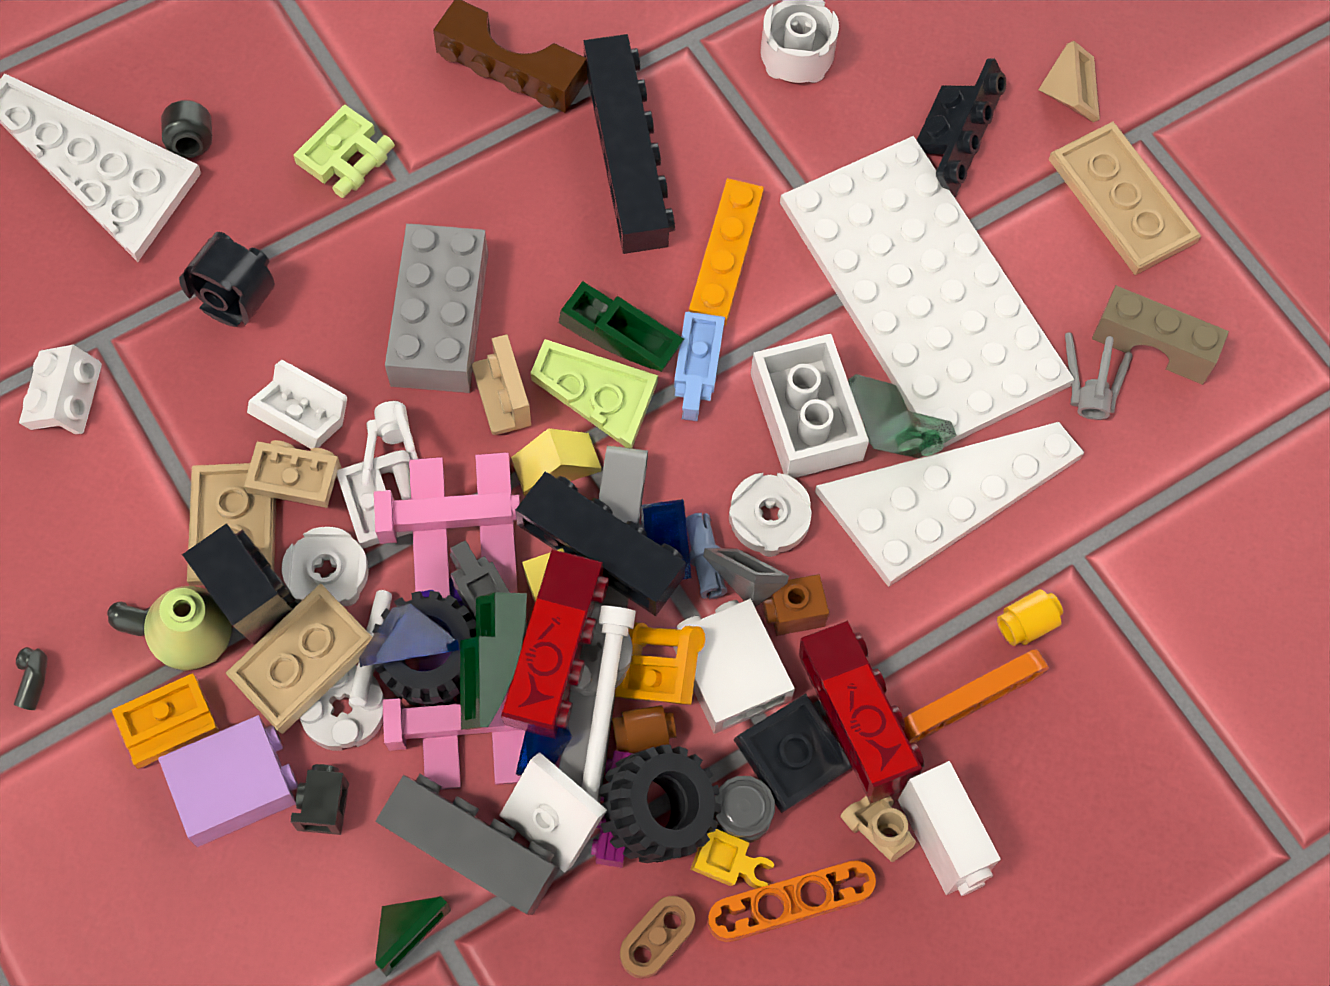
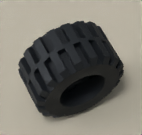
[370,591,476,707]
[598,745,721,863]

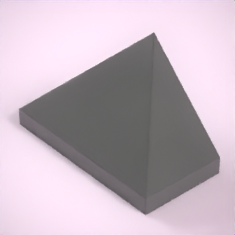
[703,548,789,607]

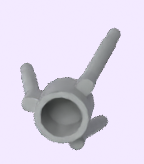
[1065,332,1132,420]

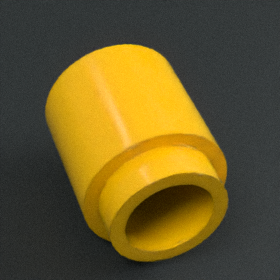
[997,589,1063,646]

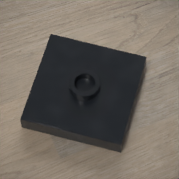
[733,693,852,813]

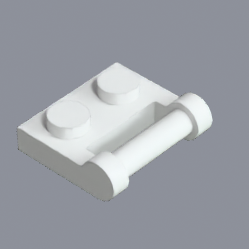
[337,450,413,549]

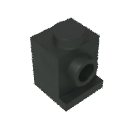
[291,764,349,835]

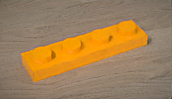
[689,178,764,326]

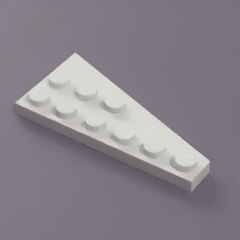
[815,422,1084,587]

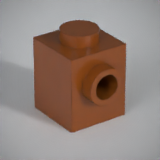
[762,574,829,636]

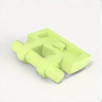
[293,104,395,198]

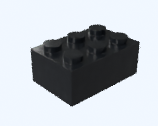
[182,523,296,645]

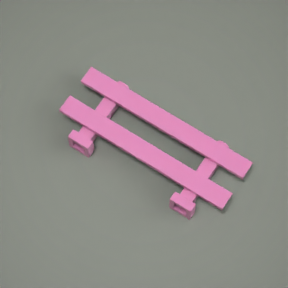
[374,453,529,790]

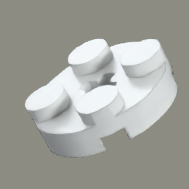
[729,473,812,557]
[282,527,369,606]
[300,665,384,751]

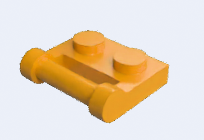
[615,622,705,705]

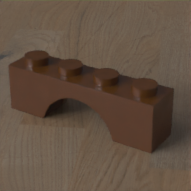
[433,0,587,113]

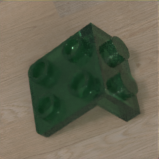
[848,374,957,459]

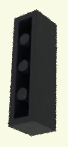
[515,471,686,616]

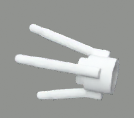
[361,401,418,486]

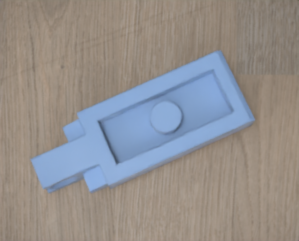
[674,312,725,421]

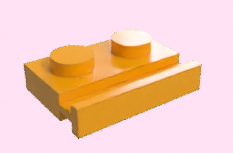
[111,673,219,769]

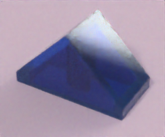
[641,499,692,580]
[359,603,459,667]

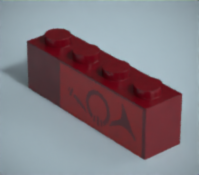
[501,549,609,739]
[799,620,924,804]

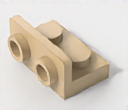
[472,334,531,435]
[244,440,342,508]

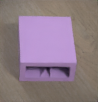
[158,715,298,847]

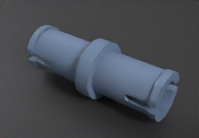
[684,513,727,599]

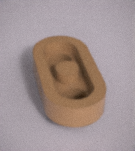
[620,896,695,979]

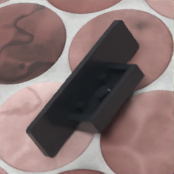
[917,58,1006,198]

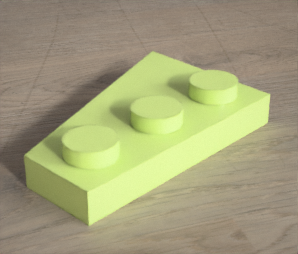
[531,339,658,448]

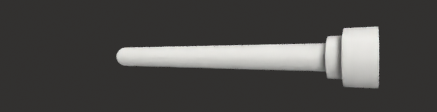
[581,606,636,801]

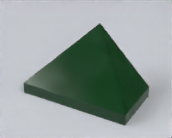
[375,896,451,977]

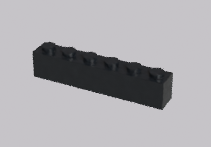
[583,34,675,254]

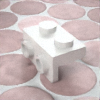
[19,345,102,434]
[247,360,347,449]

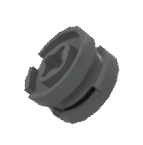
[713,776,775,843]

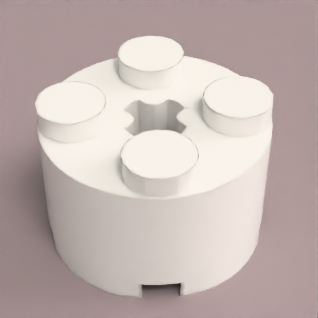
[761,0,839,83]

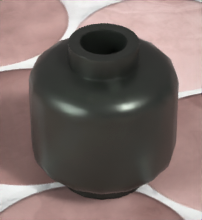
[161,100,212,158]

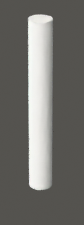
[349,590,392,706]

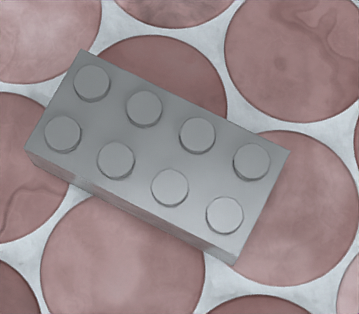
[385,223,488,393]

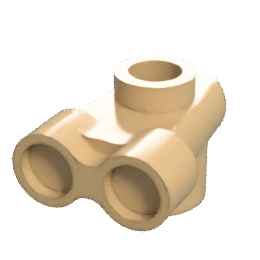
[841,796,916,862]

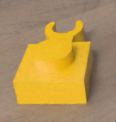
[690,829,774,889]

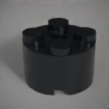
[179,232,275,327]

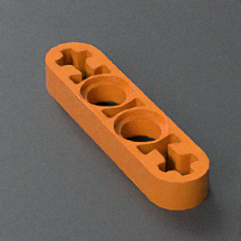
[903,649,1049,744]
[707,860,876,942]

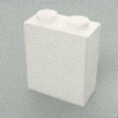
[673,598,795,734]
[898,761,1001,896]

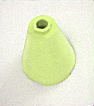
[144,586,232,671]

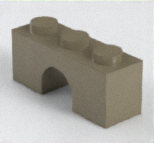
[1092,285,1229,385]

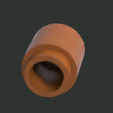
[612,705,677,754]

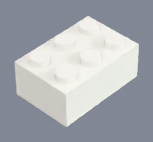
[751,334,869,478]

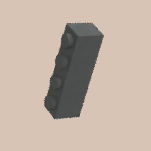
[375,773,560,915]

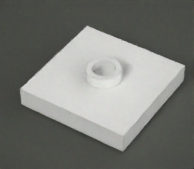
[499,752,607,873]

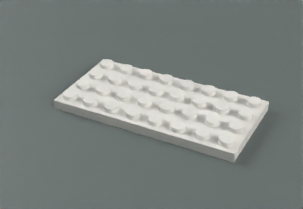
[780,136,1074,452]

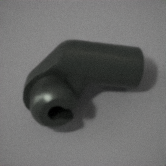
[107,602,151,636]
[14,647,48,710]

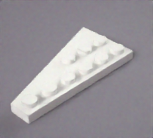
[0,74,201,262]

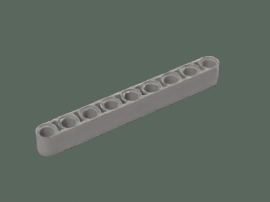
[559,445,648,803]

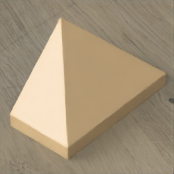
[1038,41,1100,122]

